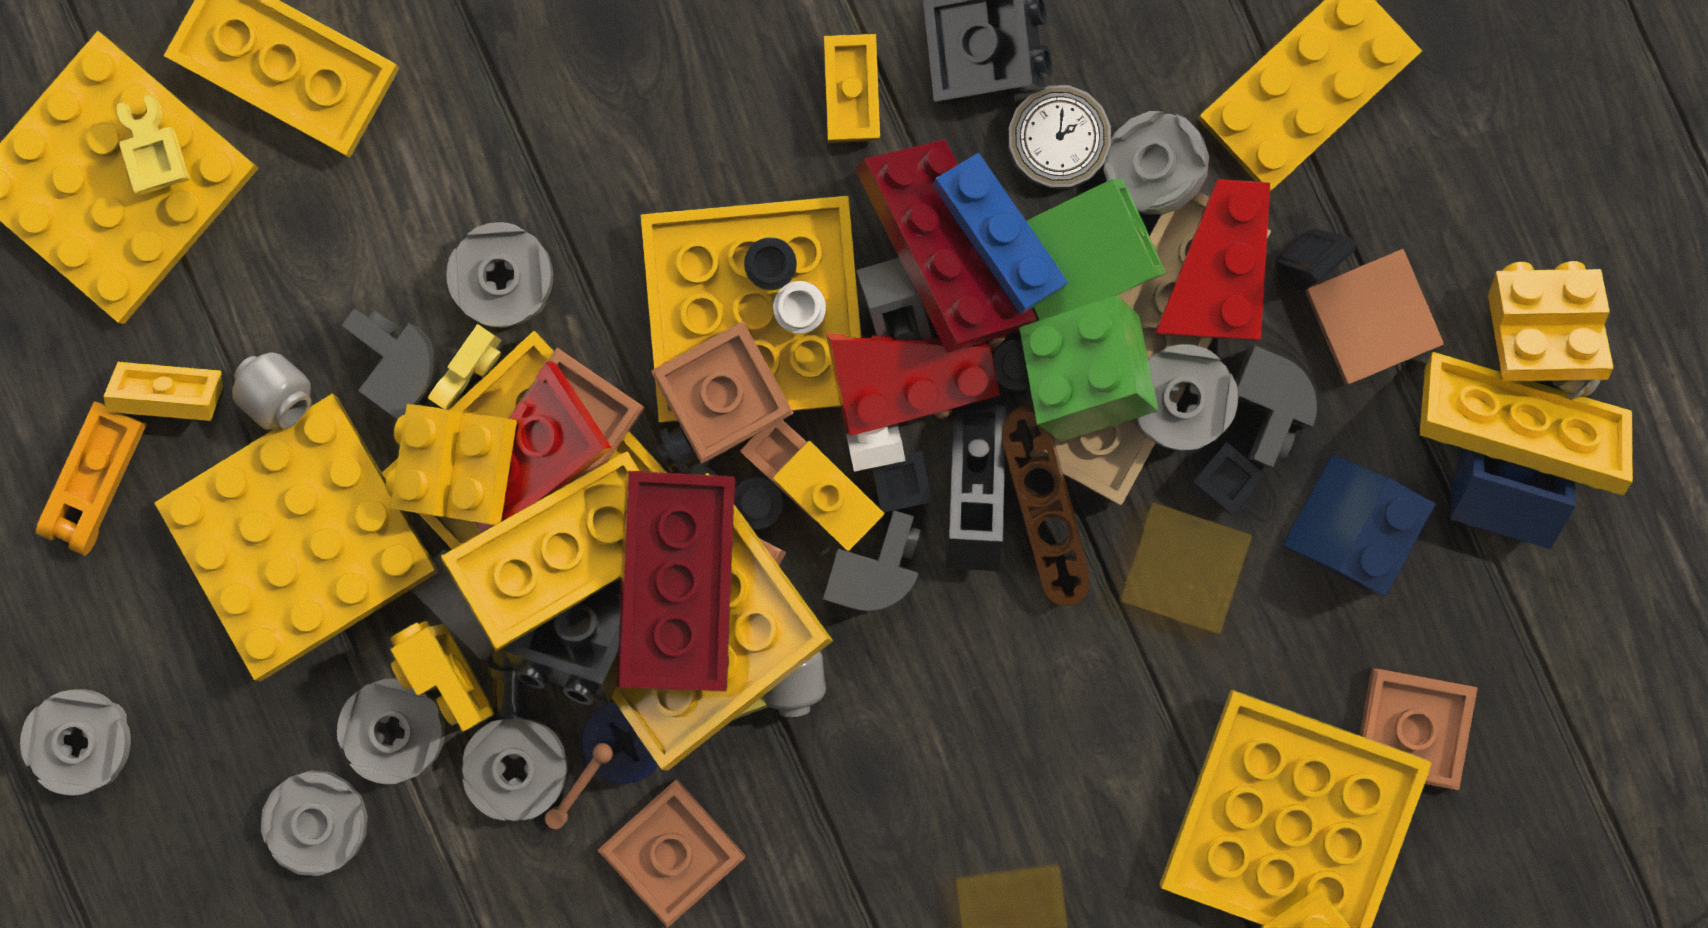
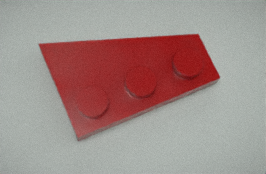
[1153,179,1270,341]
[826,333,1000,436]
[475,362,612,533]

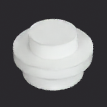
[773,281,826,334]

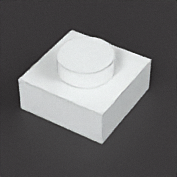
[846,424,905,472]

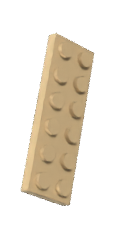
[1028,192,1271,505]

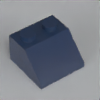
[1450,448,1576,549]
[1282,454,1436,597]

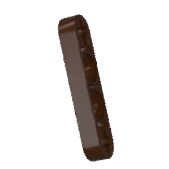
[1001,406,1090,606]

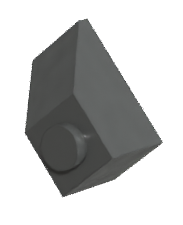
[856,258,932,341]

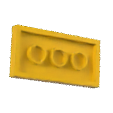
[164,0,400,158]
[1197,0,1422,191]
[1420,352,1633,496]
[441,451,639,651]

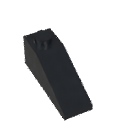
[946,403,1006,571]

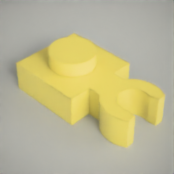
[117,94,190,195]
[428,324,502,410]

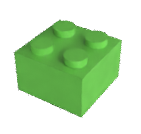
[1019,295,1159,442]

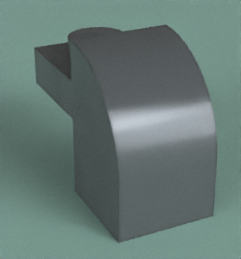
[341,309,438,420]
[1235,346,1317,468]
[823,511,920,611]

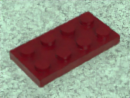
[855,140,1037,353]
[617,471,735,692]

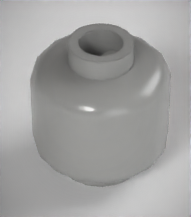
[232,352,311,430]
[764,652,826,717]

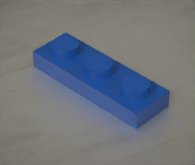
[932,152,1068,315]

